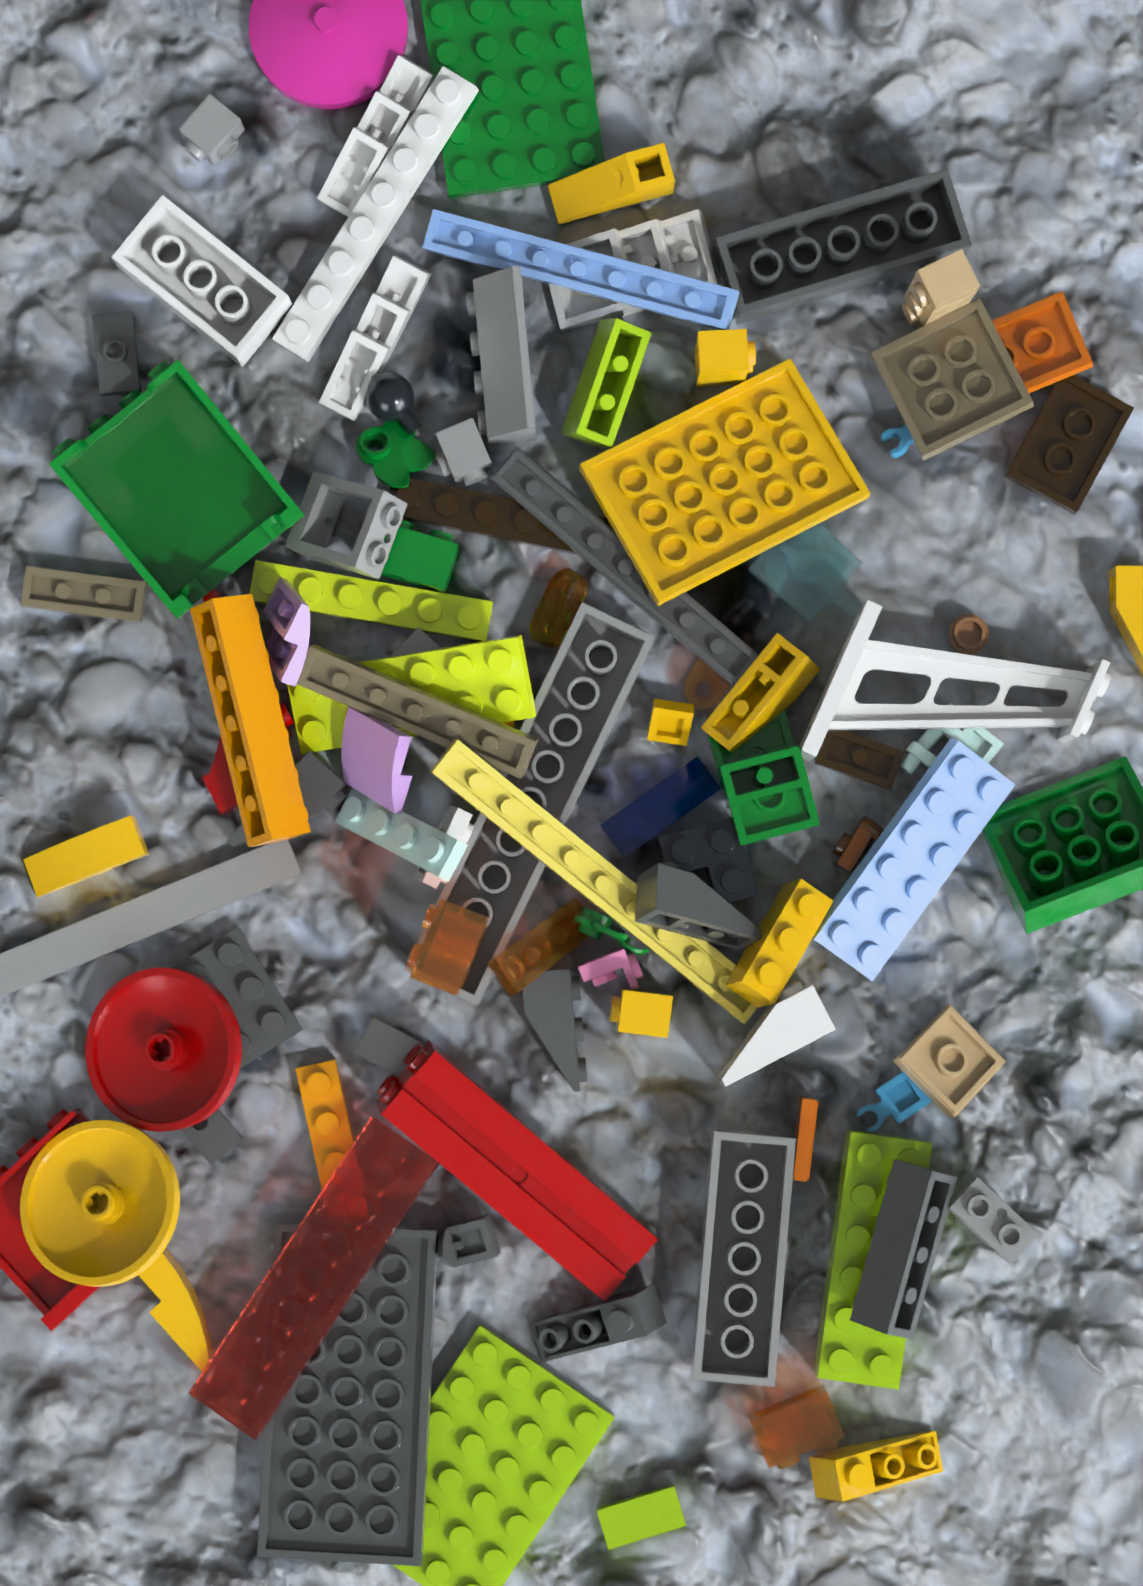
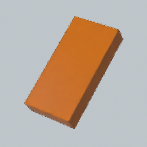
[793,1096,818,1182]

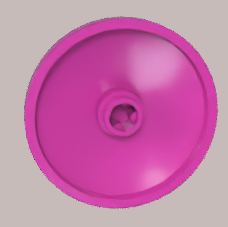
[248,0,409,109]

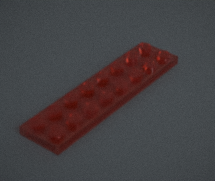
[188,1116,440,1440]

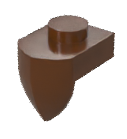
[832,816,884,873]

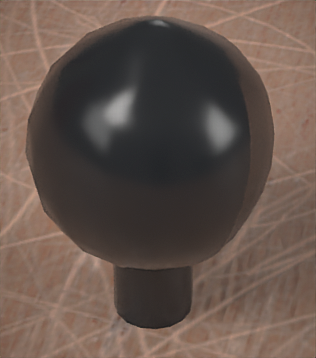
[366,372,421,435]

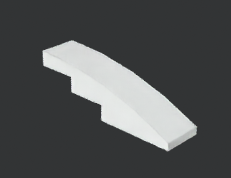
[317,55,436,217]
[319,255,431,421]

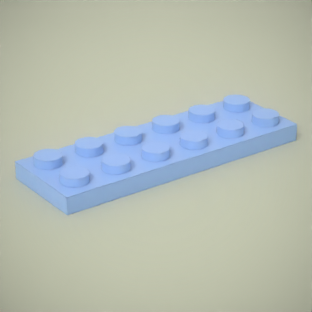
[813,737,1015,981]

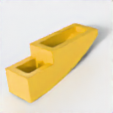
[23,815,149,897]
[138,1247,215,1374]

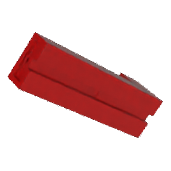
[376,1039,658,1302]

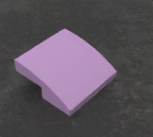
[263,577,310,687]
[341,706,412,814]

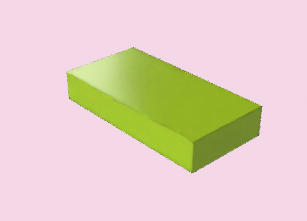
[596,1484,686,1550]

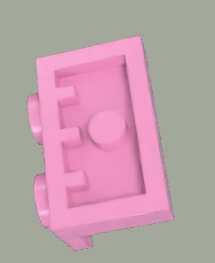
[577,948,643,990]

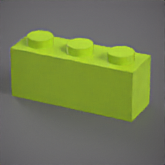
[561,318,652,448]

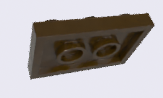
[1004,375,1134,515]

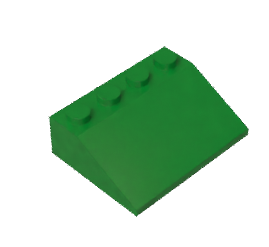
[982,756,1143,934]

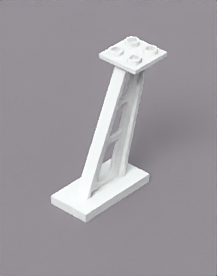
[799,600,1111,762]

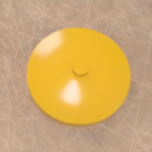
[20,1120,180,1287]

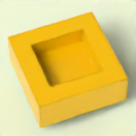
[647,698,694,746]

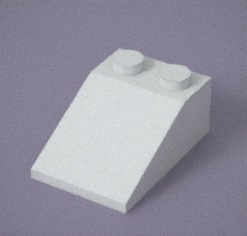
[717,981,836,1087]

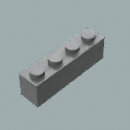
[850,1159,957,1339]

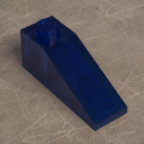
[600,756,721,859]

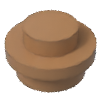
[948,614,989,655]

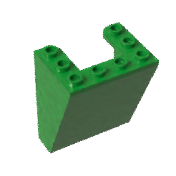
[49,359,305,619]

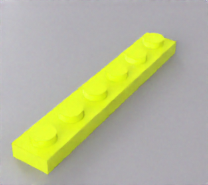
[249,560,493,642]

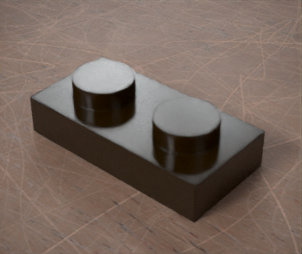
[814,730,905,790]

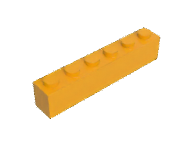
[190,594,311,848]

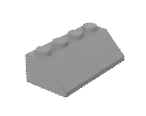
[466,266,536,446]

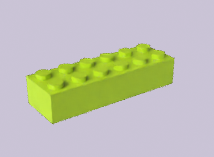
[813,1129,933,1390]

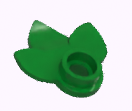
[356,419,435,488]
[573,907,650,955]

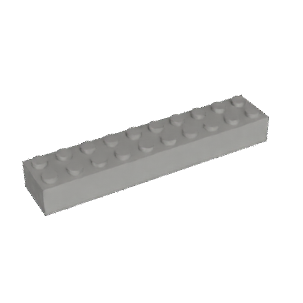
[404,602,655,1006]

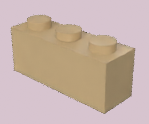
[902,249,980,329]

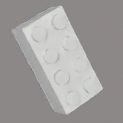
[111,195,293,367]

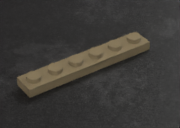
[296,644,539,779]

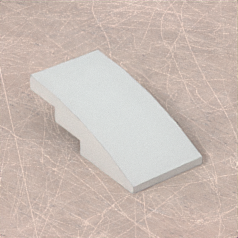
[549,209,721,330]

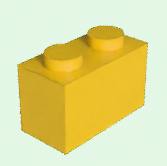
[694,329,756,387]

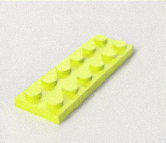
[287,635,536,754]

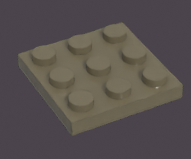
[871,299,1034,461]

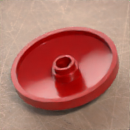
[85,968,242,1132]

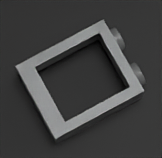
[285,471,408,579]
[949,1170,1039,1265]

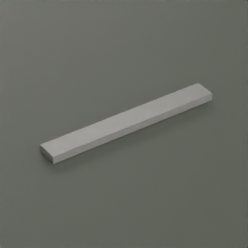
[0,839,303,997]

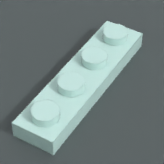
[334,788,468,882]

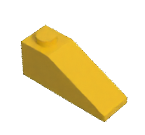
[701,633,821,753]

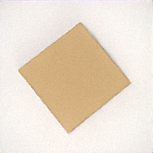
[893,1004,1006,1119]

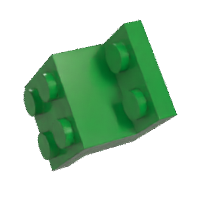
[707,710,820,846]

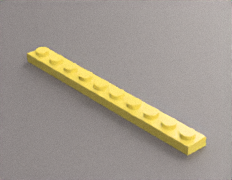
[429,739,757,1024]

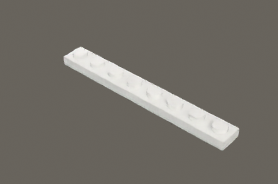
[272,66,479,362]

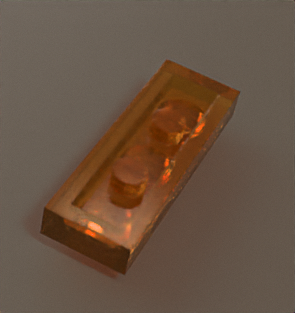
[487,897,590,997]

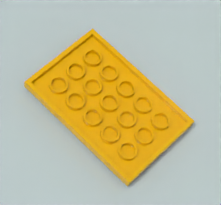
[579,358,870,606]

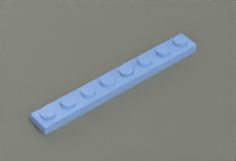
[422,209,739,330]

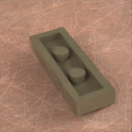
[20,566,148,623]

